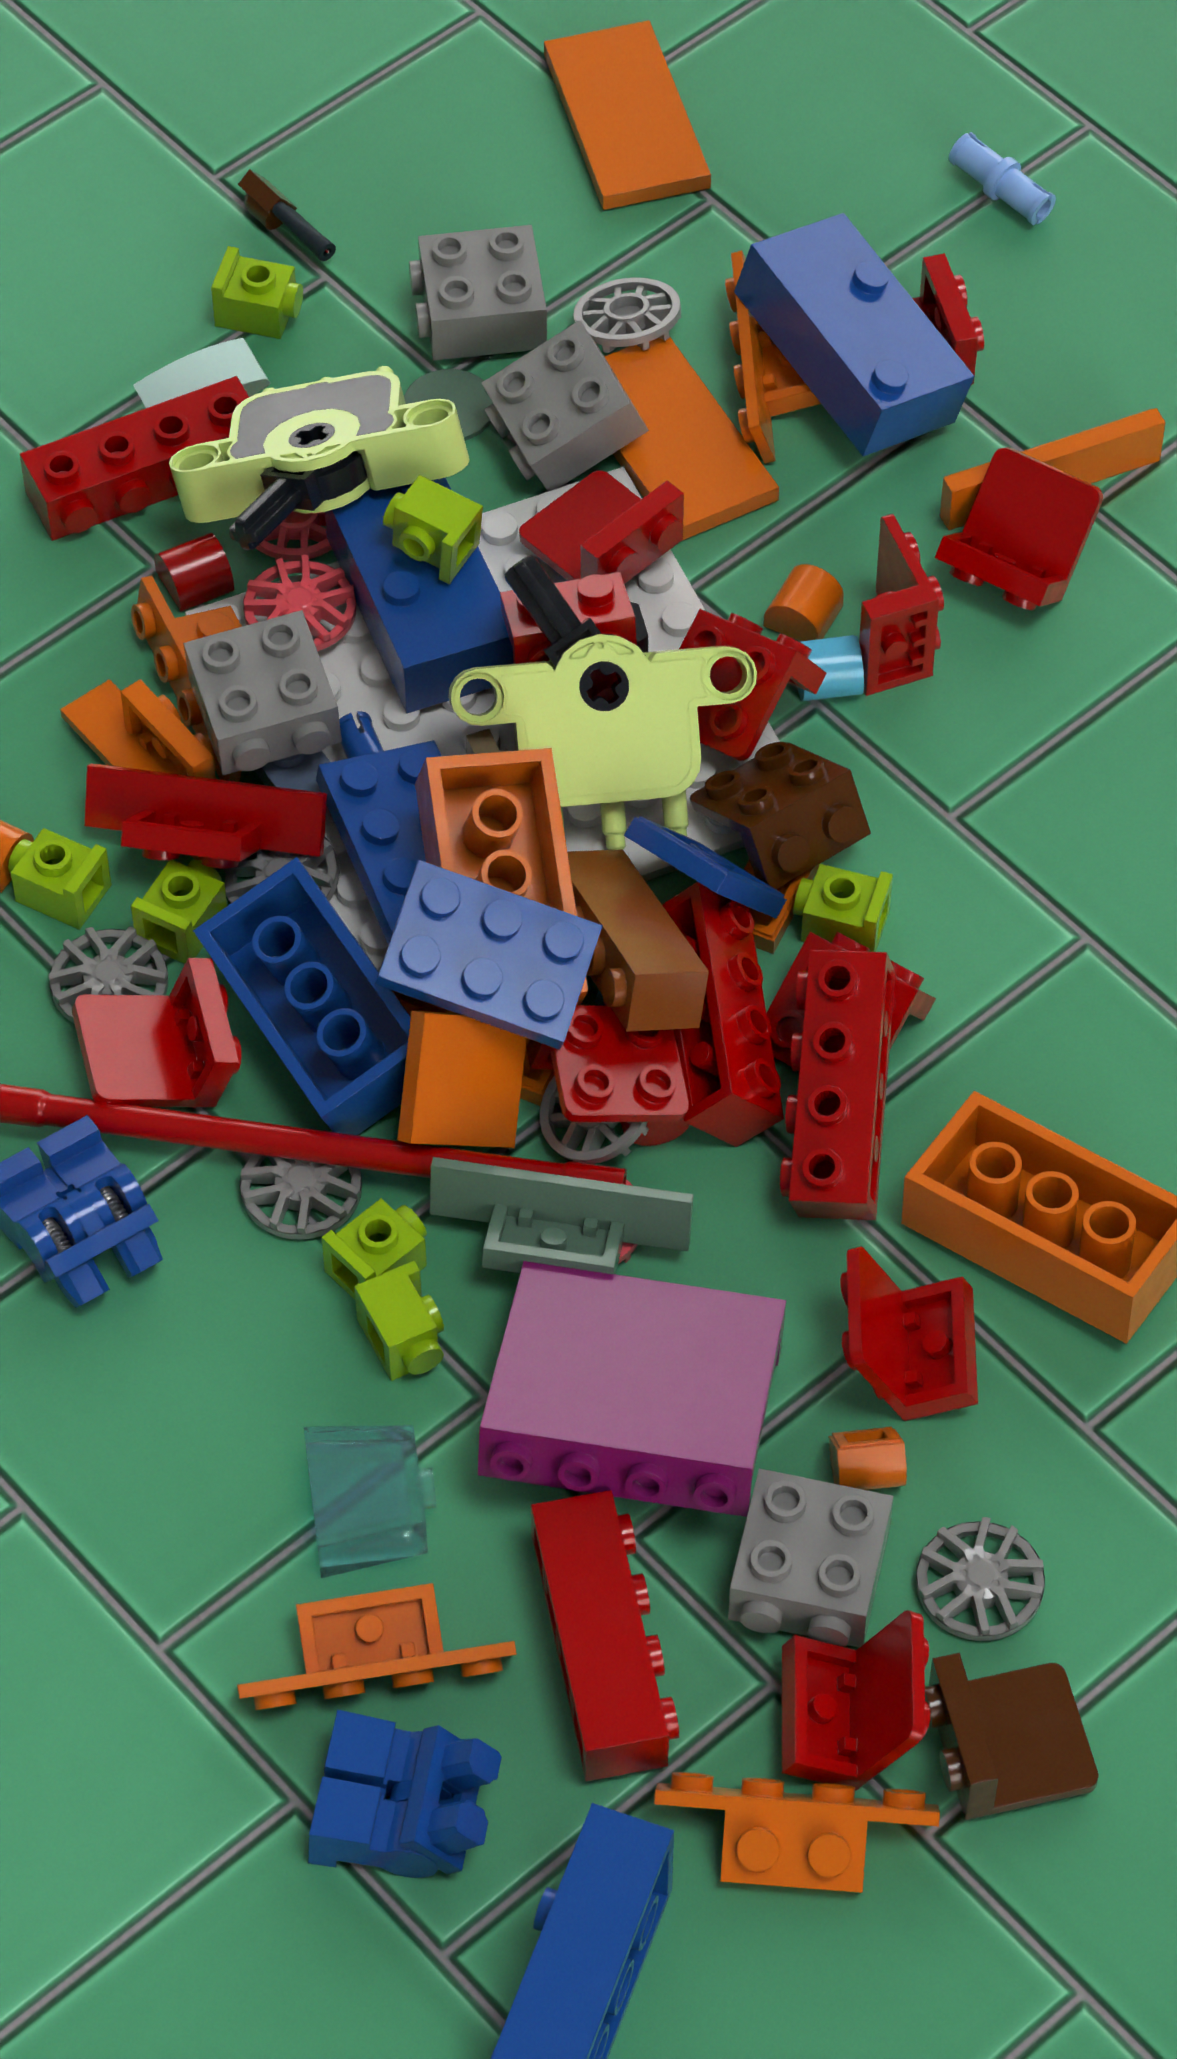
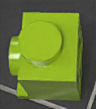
[211,246,303,339]
[383,475,483,584]
[8,828,112,930]
[131,860,227,964]
[793,864,893,952]
[321,1198,427,1300]
[354,1260,444,1381]

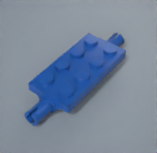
[316,711,441,945]

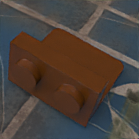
[690,742,871,889]
[925,1653,1099,1820]

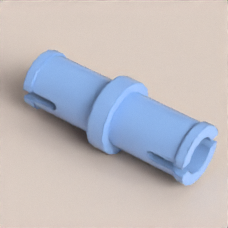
[948,132,1056,225]

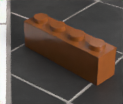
[567,849,709,1032]

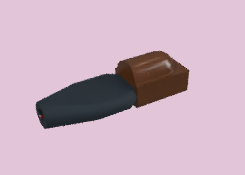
[238,169,336,261]

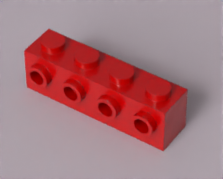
[20,376,249,541]
[662,882,784,1147]
[780,950,896,1221]
[531,1490,679,1782]

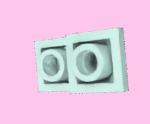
[133,338,271,408]

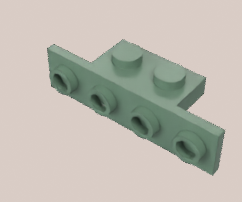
[430,1157,694,1274]

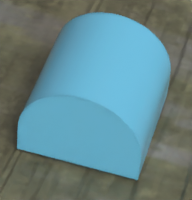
[797,635,864,702]

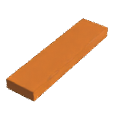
[940,408,1166,531]

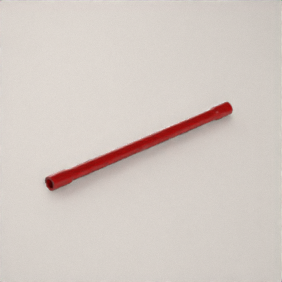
[0,1084,627,1185]

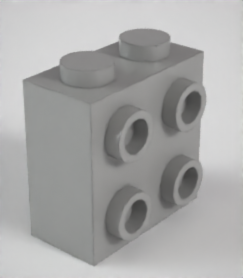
[409,225,547,360]
[482,320,649,491]
[183,610,342,775]
[728,1468,894,1647]

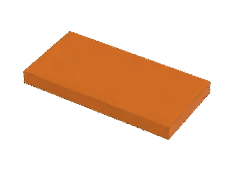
[544,20,711,210]
[604,337,779,541]

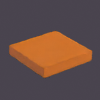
[397,1011,527,1148]

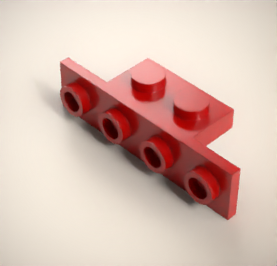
[84,763,327,868]

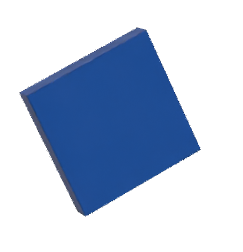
[624,816,787,918]

